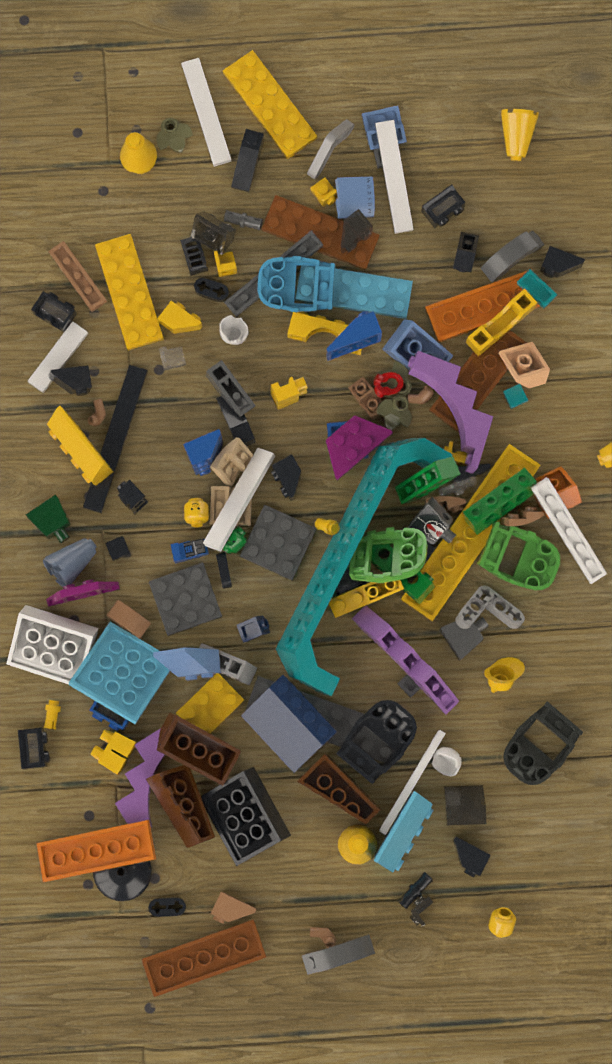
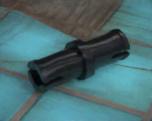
[397,872,433,909]

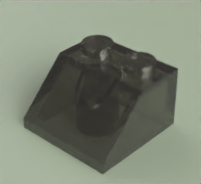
[191,211,236,255]
[444,785,487,826]

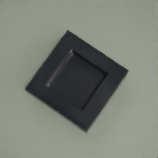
[105,536,131,561]

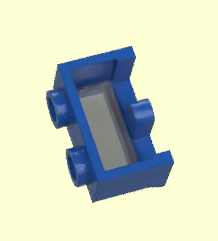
[89,701,130,732]

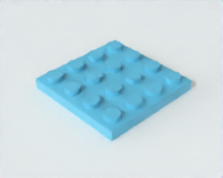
[69,622,170,724]

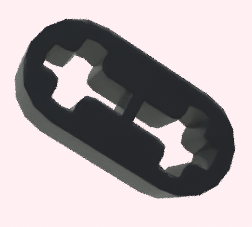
[194,278,229,302]
[216,552,232,589]
[148,898,186,917]

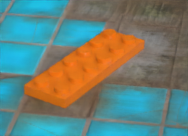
[425,269,541,343]
[37,820,156,882]

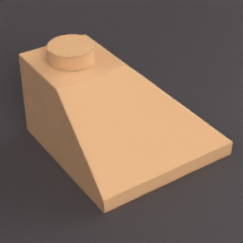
[499,341,550,388]

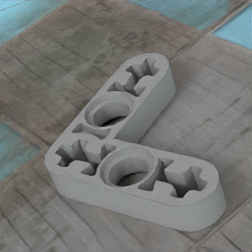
[307,119,355,180]
[455,585,525,629]

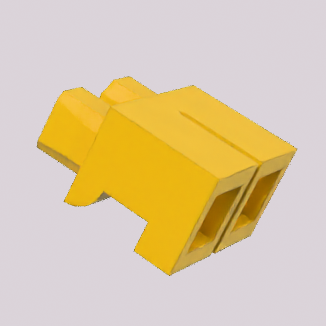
[270,377,308,410]
[91,730,136,775]

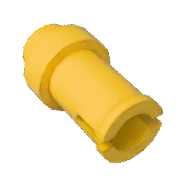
[315,518,340,535]
[44,700,61,729]

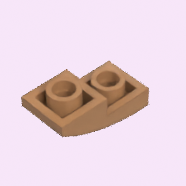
[348,377,382,420]
[425,496,467,513]
[500,506,544,526]
[106,600,151,639]

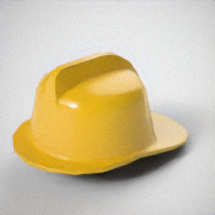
[484,657,525,693]

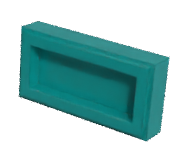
[516,269,557,309]

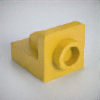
[310,177,338,207]
[444,441,467,466]

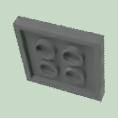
[240,505,316,581]
[149,562,222,636]

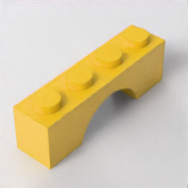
[466,289,537,357]
[287,311,363,356]

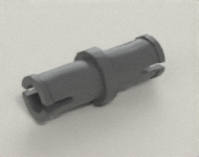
[224,210,263,231]

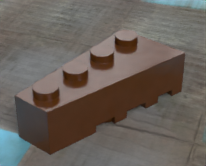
[297,753,381,824]
[146,765,215,848]

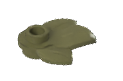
[157,118,193,153]
[377,361,412,398]
[377,395,412,430]

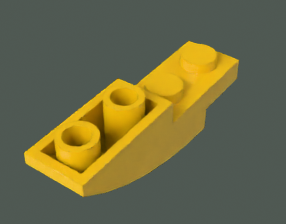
[329,580,404,618]

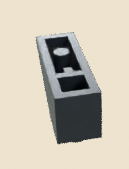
[231,129,265,192]
[216,396,256,447]

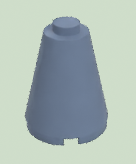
[43,538,97,587]

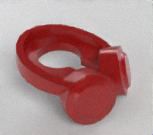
[373,372,403,398]

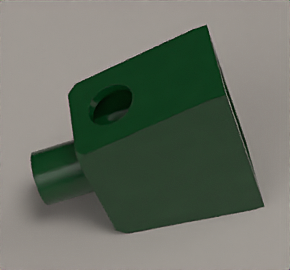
[25,494,71,543]

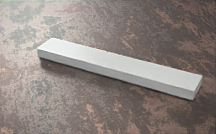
[181,58,232,167]
[375,120,414,234]
[203,448,275,552]
[531,477,607,584]
[379,730,446,835]

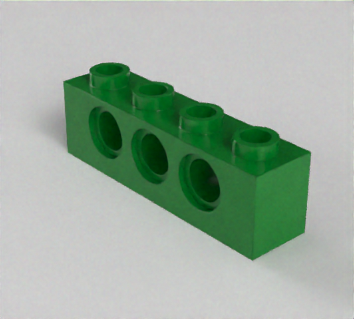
[395,456,460,505]
[463,468,537,535]
[371,544,435,604]

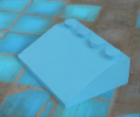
[373,791,433,872]

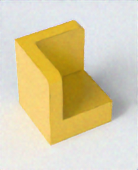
[214,251,237,277]

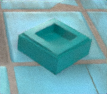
[503,384,528,409]

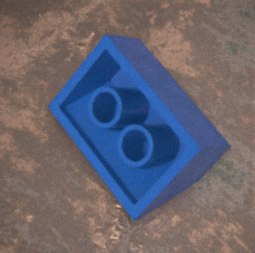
[183,429,223,476]

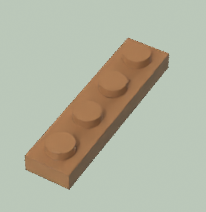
[48,241,107,312]

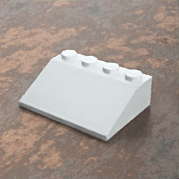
[7,605,99,684]

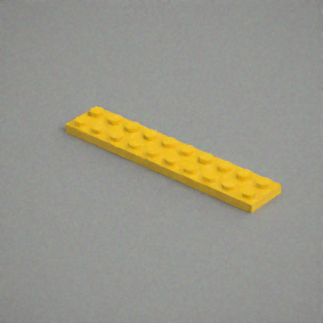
[401,444,541,622]

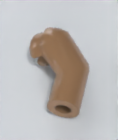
[408,385,434,404]
[88,399,106,427]
[310,927,336,948]

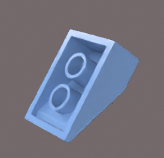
[382,319,453,370]
[153,648,221,681]

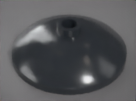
[93,861,152,901]

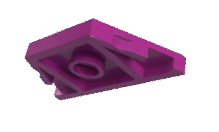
[326,415,393,481]
[46,580,120,607]

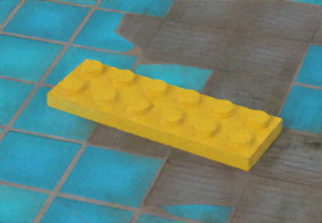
[223,50,318,159]
[95,234,164,351]

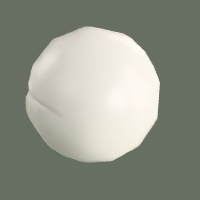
[220,315,248,345]
[432,747,462,776]

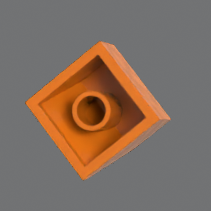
[533,466,582,519]

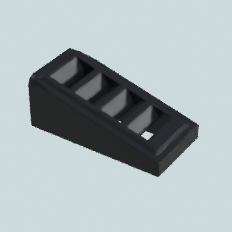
[180,235,208,276]
[452,463,491,485]

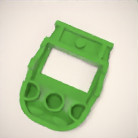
[477,521,560,590]
[349,527,427,583]

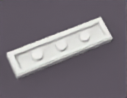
[28,321,88,393]

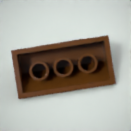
[157,713,241,786]

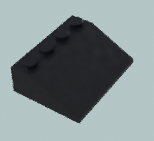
[201,767,291,866]

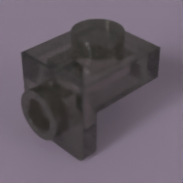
[410,895,433,927]

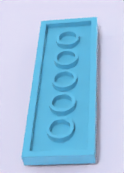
[295,265,413,319]

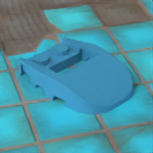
[257,256,336,312]

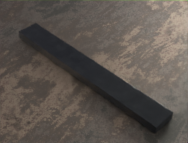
[83,364,148,514]

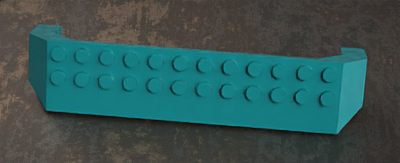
[276,438,453,696]

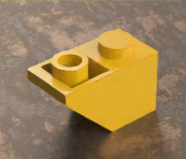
[158,301,202,334]

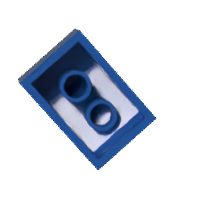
[326,311,382,361]

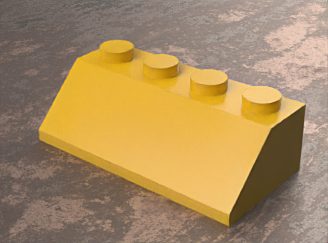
[47,406,113,486]

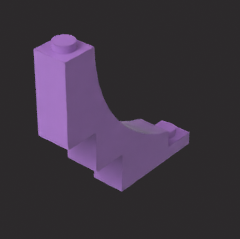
[408,351,493,474]
[352,605,459,715]
[115,728,166,844]

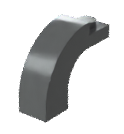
[481,231,544,282]
[302,934,375,975]

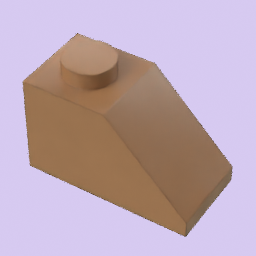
[211,892,257,924]

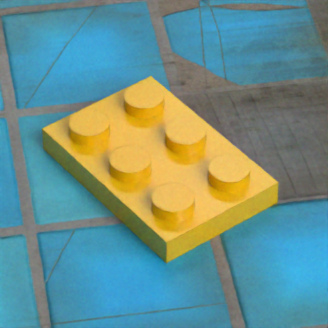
[176,673,245,734]

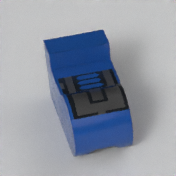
[171,539,209,564]

